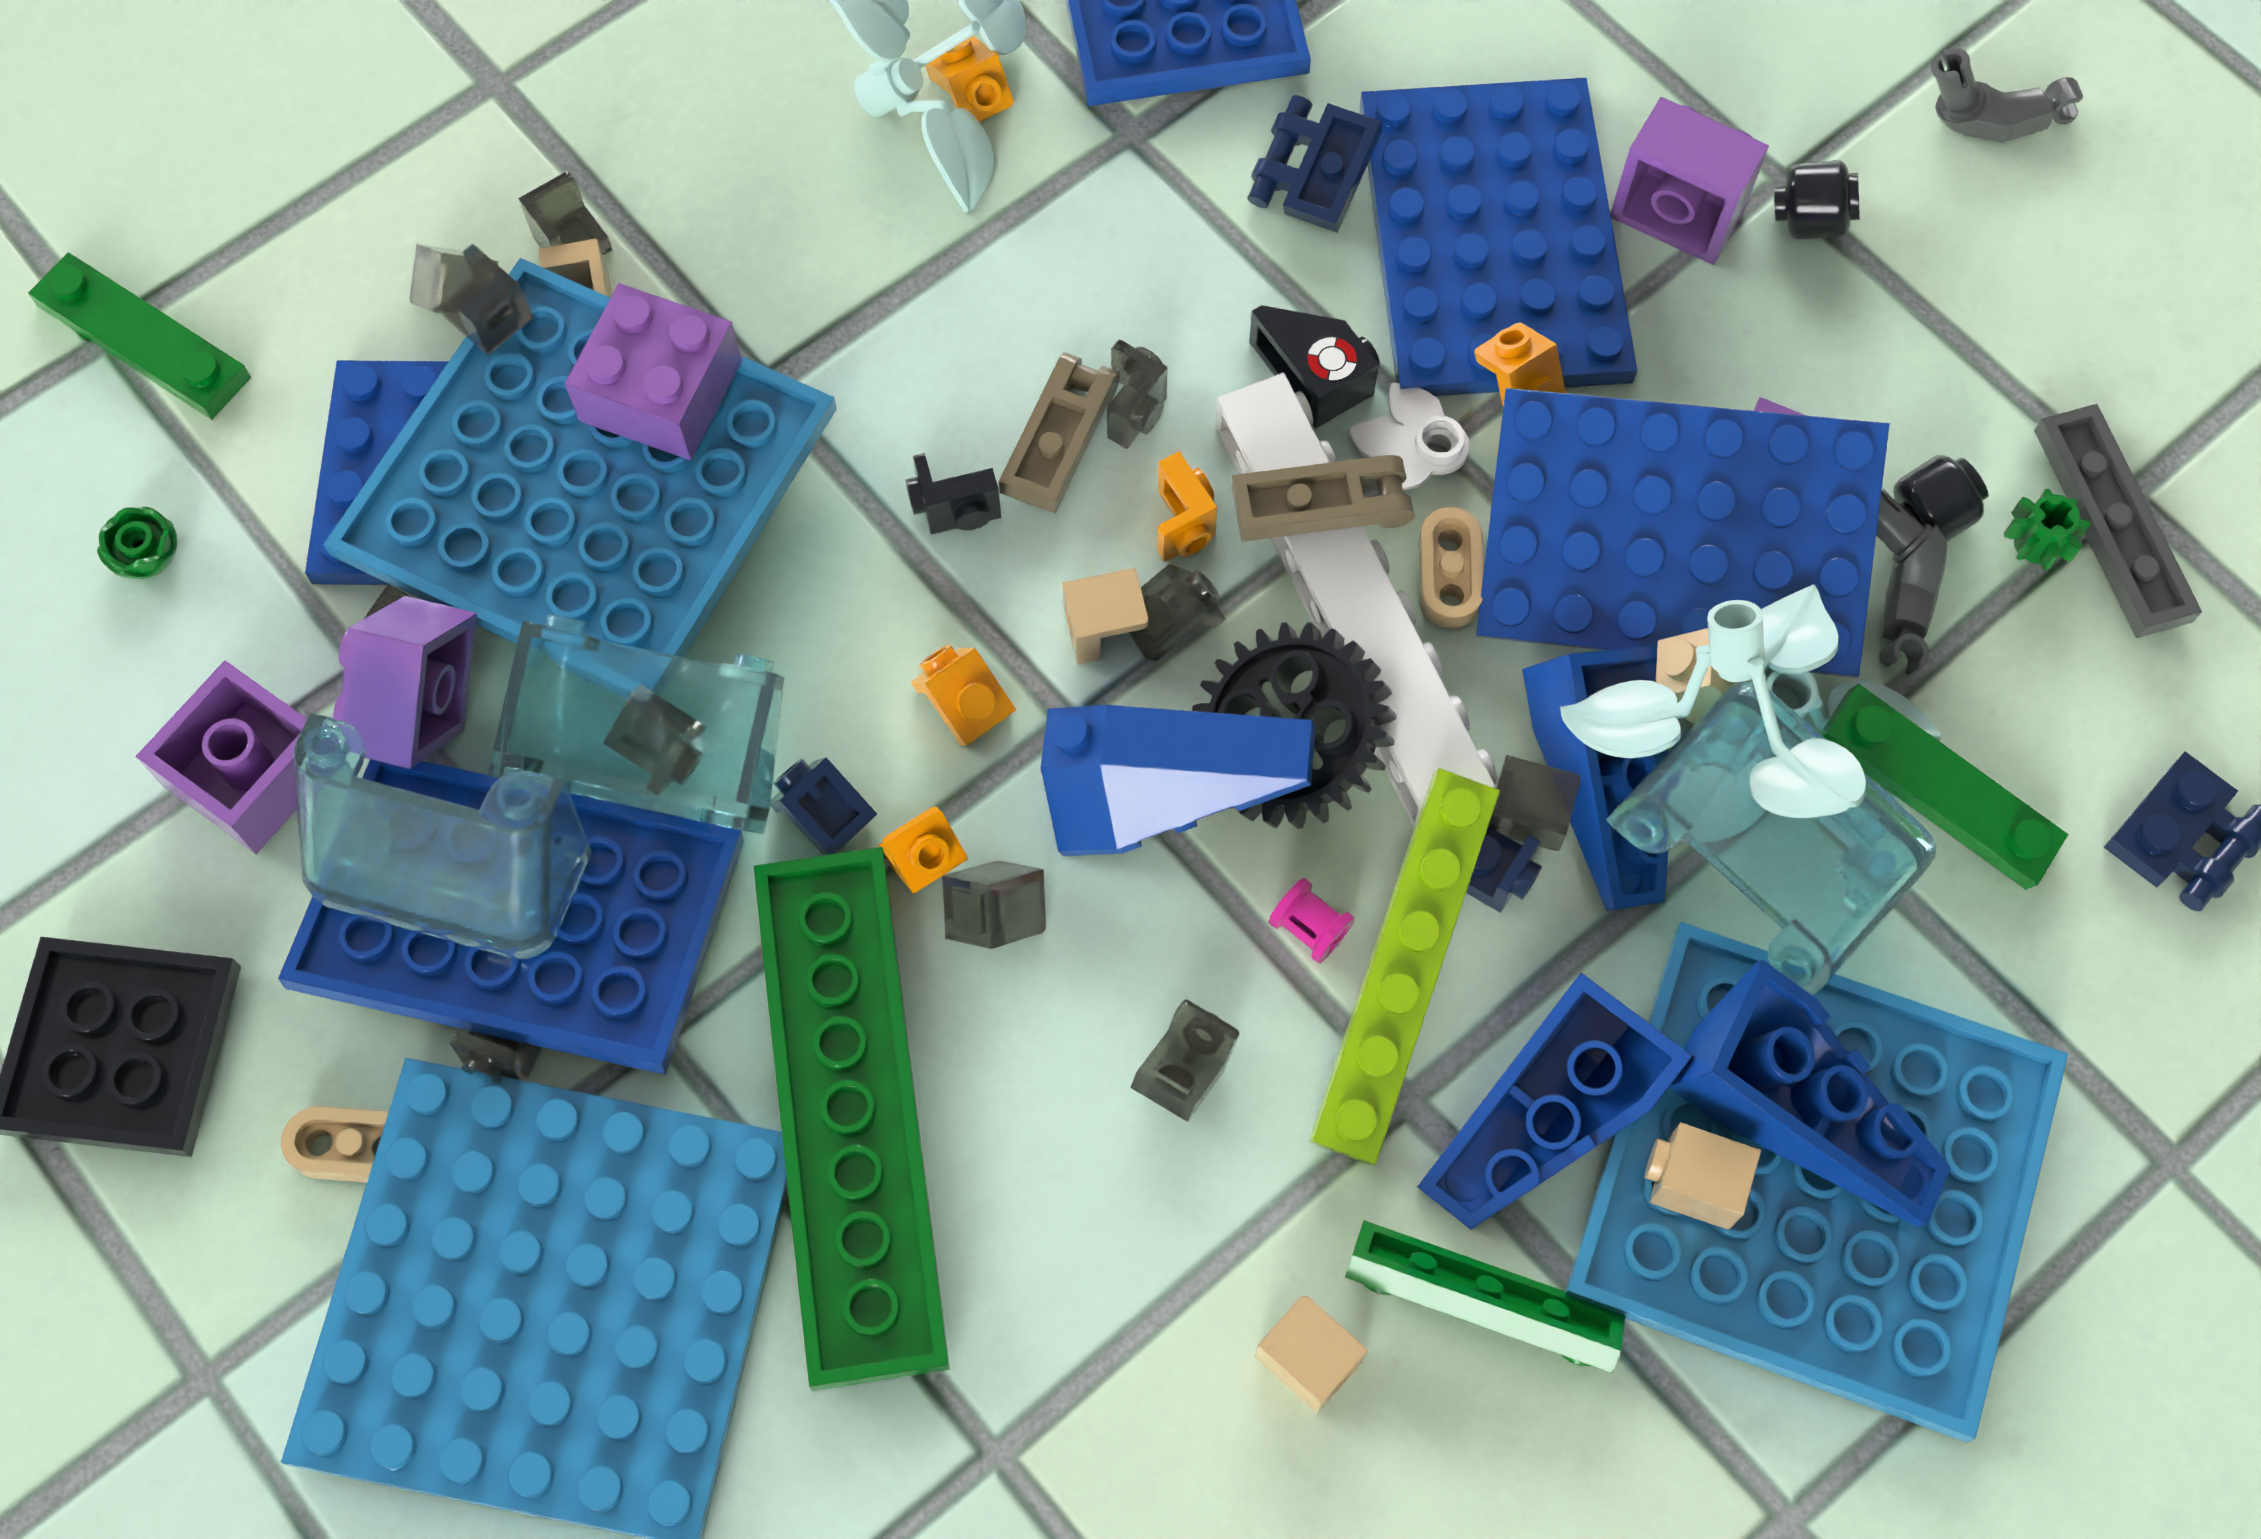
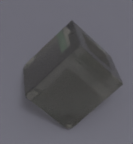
[518,171,612,255]
[410,244,499,318]
[439,244,533,356]
[1488,755,1581,851]
[942,861,1046,949]

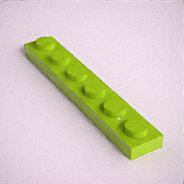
[1309,768,1500,1165]

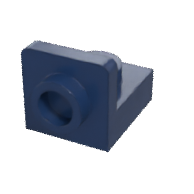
[768,757,877,855]
[1466,826,1542,913]

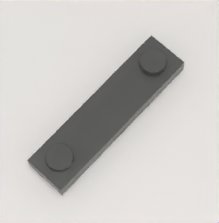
[2034,404,2202,638]

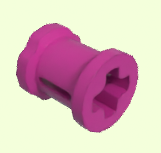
[1268,878,1355,964]

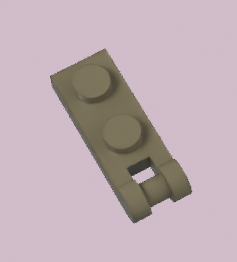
[999,352,1120,513]
[1232,455,1415,542]

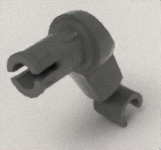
[1931,48,2084,142]
[1876,489,1947,675]

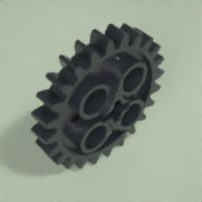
[1192,622,1396,829]

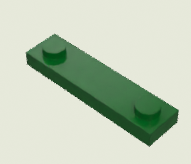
[28,252,252,420]
[1818,683,2069,890]
[1345,1220,1626,1373]

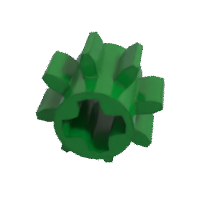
[2004,489,2090,570]

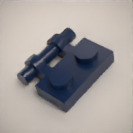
[1247,95,1382,233]
[2104,751,2261,911]

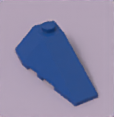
[1522,646,1678,911]
[1040,705,1316,856]
[1669,960,1951,1228]
[1417,973,1693,1230]

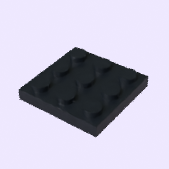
[0,936,241,1157]

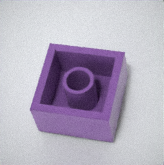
[1610,97,1769,265]
[565,283,742,460]
[333,596,477,769]
[135,660,342,854]

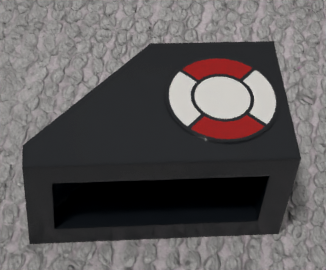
[1249,305,1380,429]

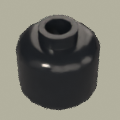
[1774,160,1860,239]
[1893,455,1989,542]

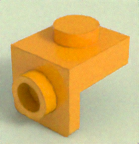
[925,36,1014,122]
[1474,323,1566,406]
[1157,451,1217,562]
[911,644,1016,746]
[878,807,968,894]

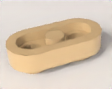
[1418,507,1484,628]
[281,1106,389,1183]

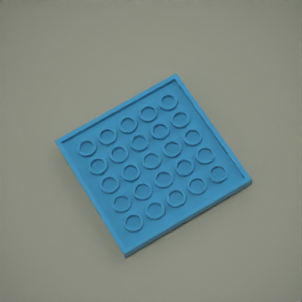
[323,258,837,708]
[1565,922,2068,1443]
[281,1058,788,1539]

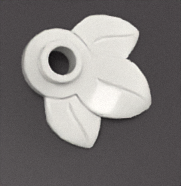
[1349,383,1469,490]

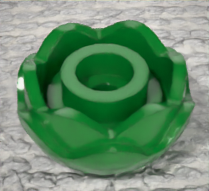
[97,507,178,580]

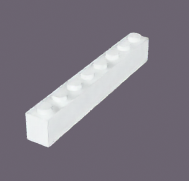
[1215,373,1498,829]

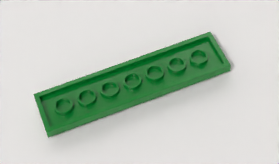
[753,847,950,1391]

